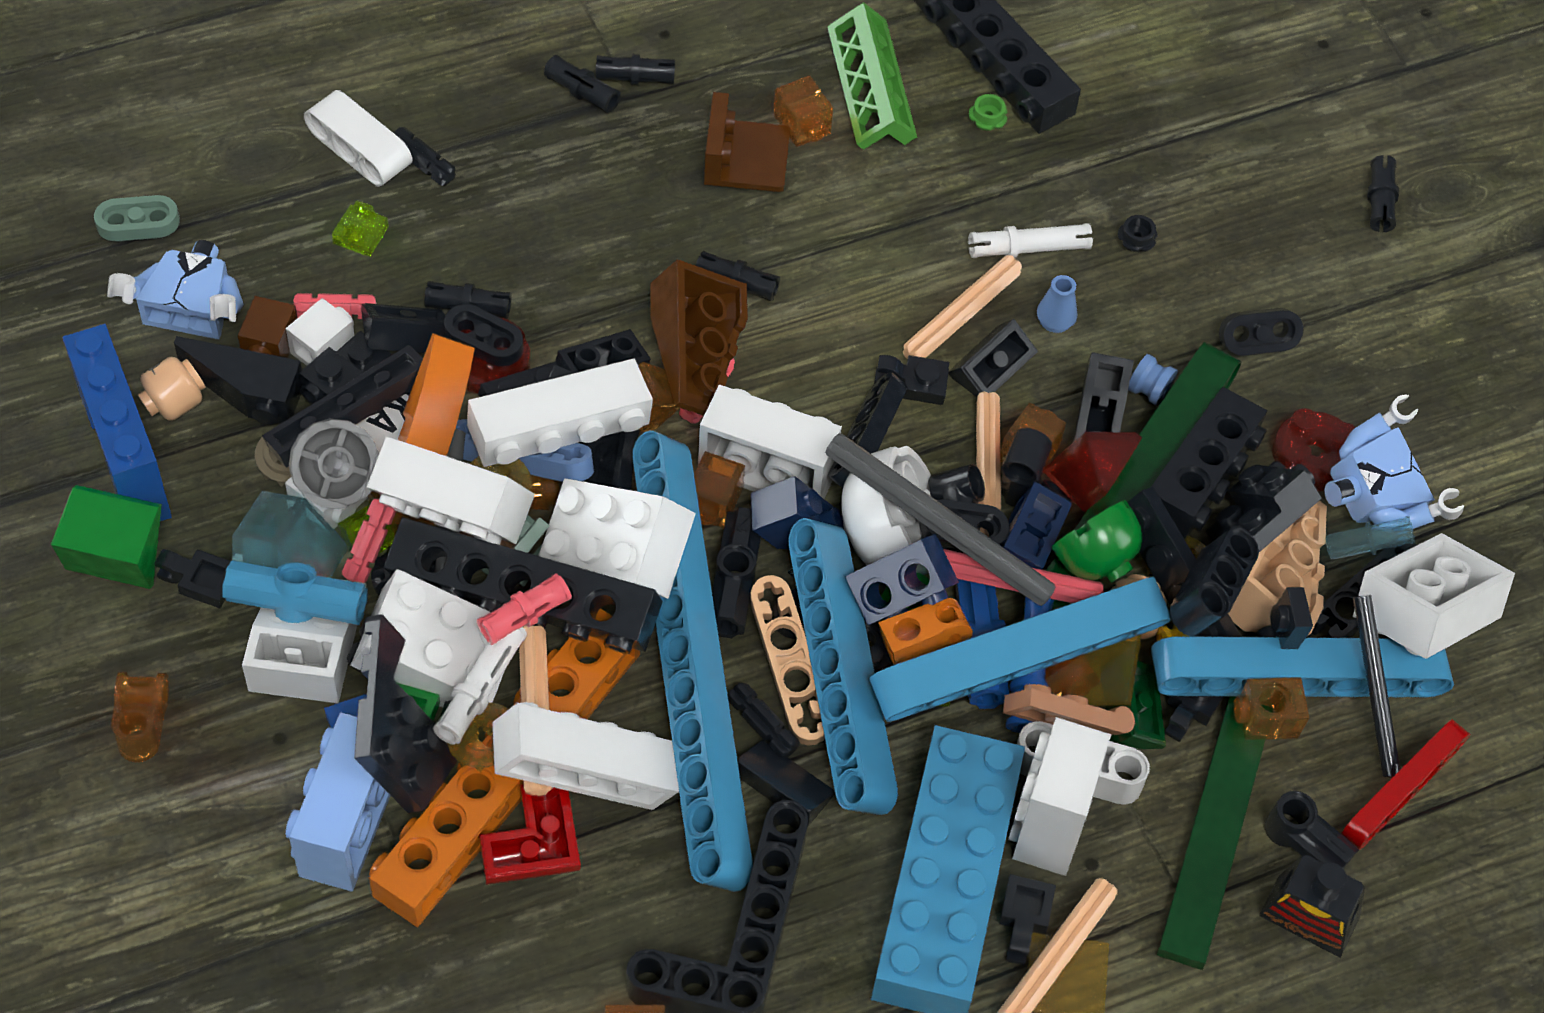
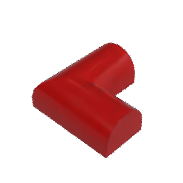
[480,785,581,885]

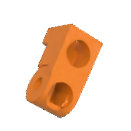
[878,598,973,665]

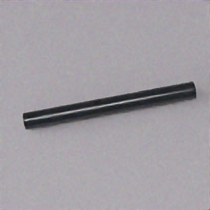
[1353,595,1401,777]

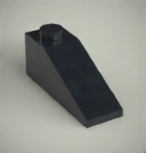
[174,336,302,425]
[1067,352,1134,485]

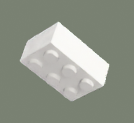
[698,384,842,499]
[367,436,535,545]
[539,478,696,599]
[1353,533,1515,659]
[350,569,504,718]
[1008,717,1111,876]

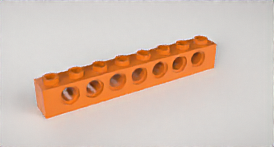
[369,608,640,928]

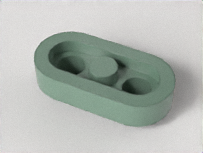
[94,195,180,241]

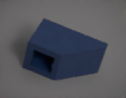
[751,476,844,549]

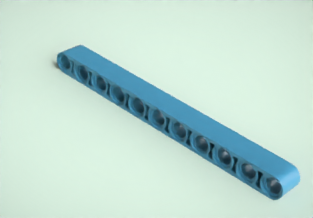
[633,430,753,892]

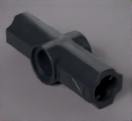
[712,507,762,639]

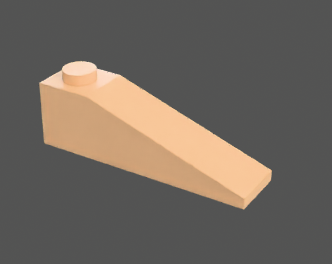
[1228,501,1327,636]

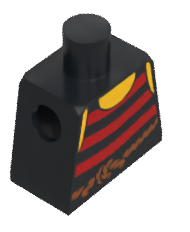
[1259,855,1365,958]

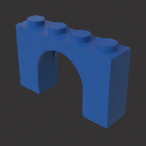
[62,324,172,521]

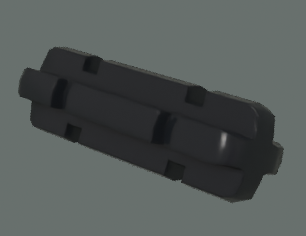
[393,127,456,186]
[727,682,800,758]

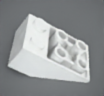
[242,579,367,703]

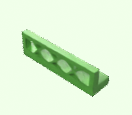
[827,2,917,149]

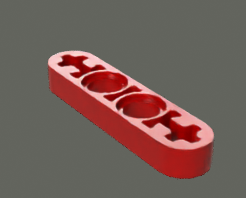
[1342,719,1471,850]

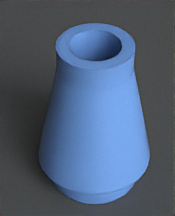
[1037,275,1077,333]

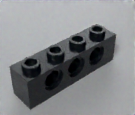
[1151,387,1268,541]

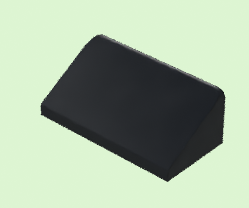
[361,303,446,353]
[948,319,1038,397]
[737,740,835,827]

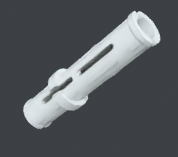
[968,223,1093,258]
[433,627,527,745]

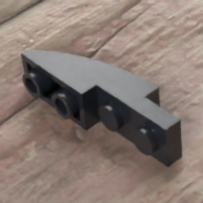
[478,329,651,397]

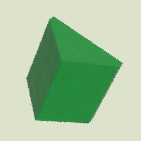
[51,485,162,589]

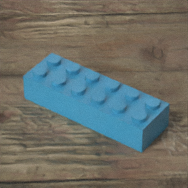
[871,725,1025,1013]

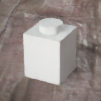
[286,298,355,366]

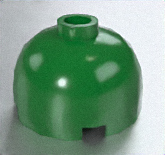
[1051,500,1142,583]

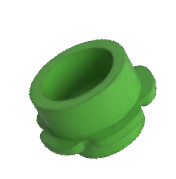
[969,94,1007,130]

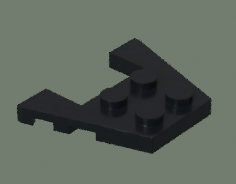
[354,614,482,813]

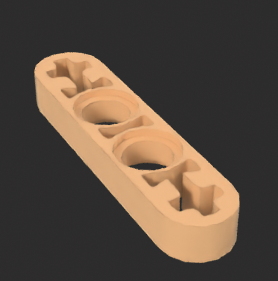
[750,575,825,746]

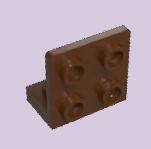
[704,92,790,192]

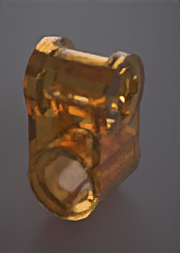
[111,672,169,762]

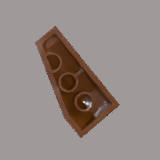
[650,259,748,416]

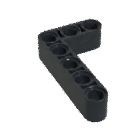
[626,800,808,1013]

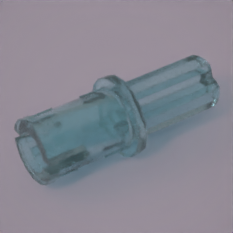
[1326,516,1416,559]

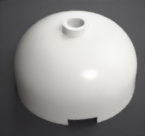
[841,446,931,575]

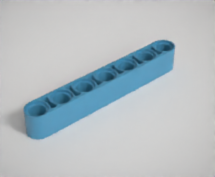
[788,518,898,815]
[869,577,1172,722]
[1151,636,1454,697]

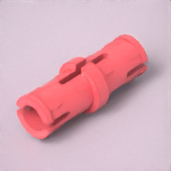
[477,573,571,645]

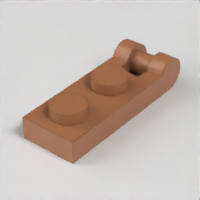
[1003,684,1135,736]

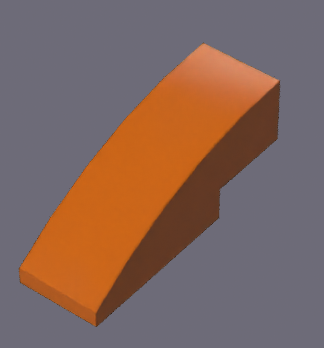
[398,333,475,456]

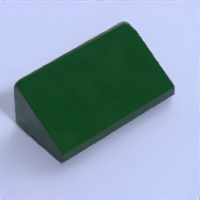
[1102,656,1166,749]

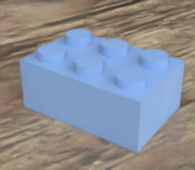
[286,712,390,892]

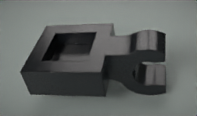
[874,355,950,405]
[154,549,231,609]
[1255,587,1313,649]
[1165,696,1225,742]
[999,874,1056,966]

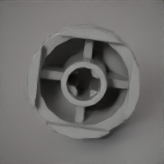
[289,418,379,509]

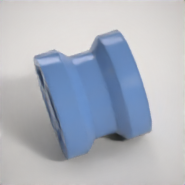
[1128,354,1178,406]

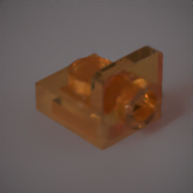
[1045,654,1101,697]

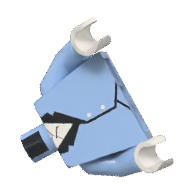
[107,240,243,339]
[1324,395,1464,533]

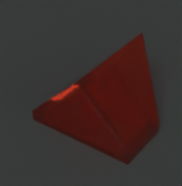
[1043,432,1142,512]

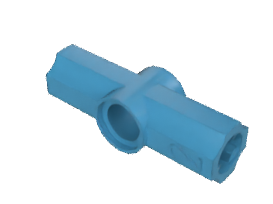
[223,561,368,625]

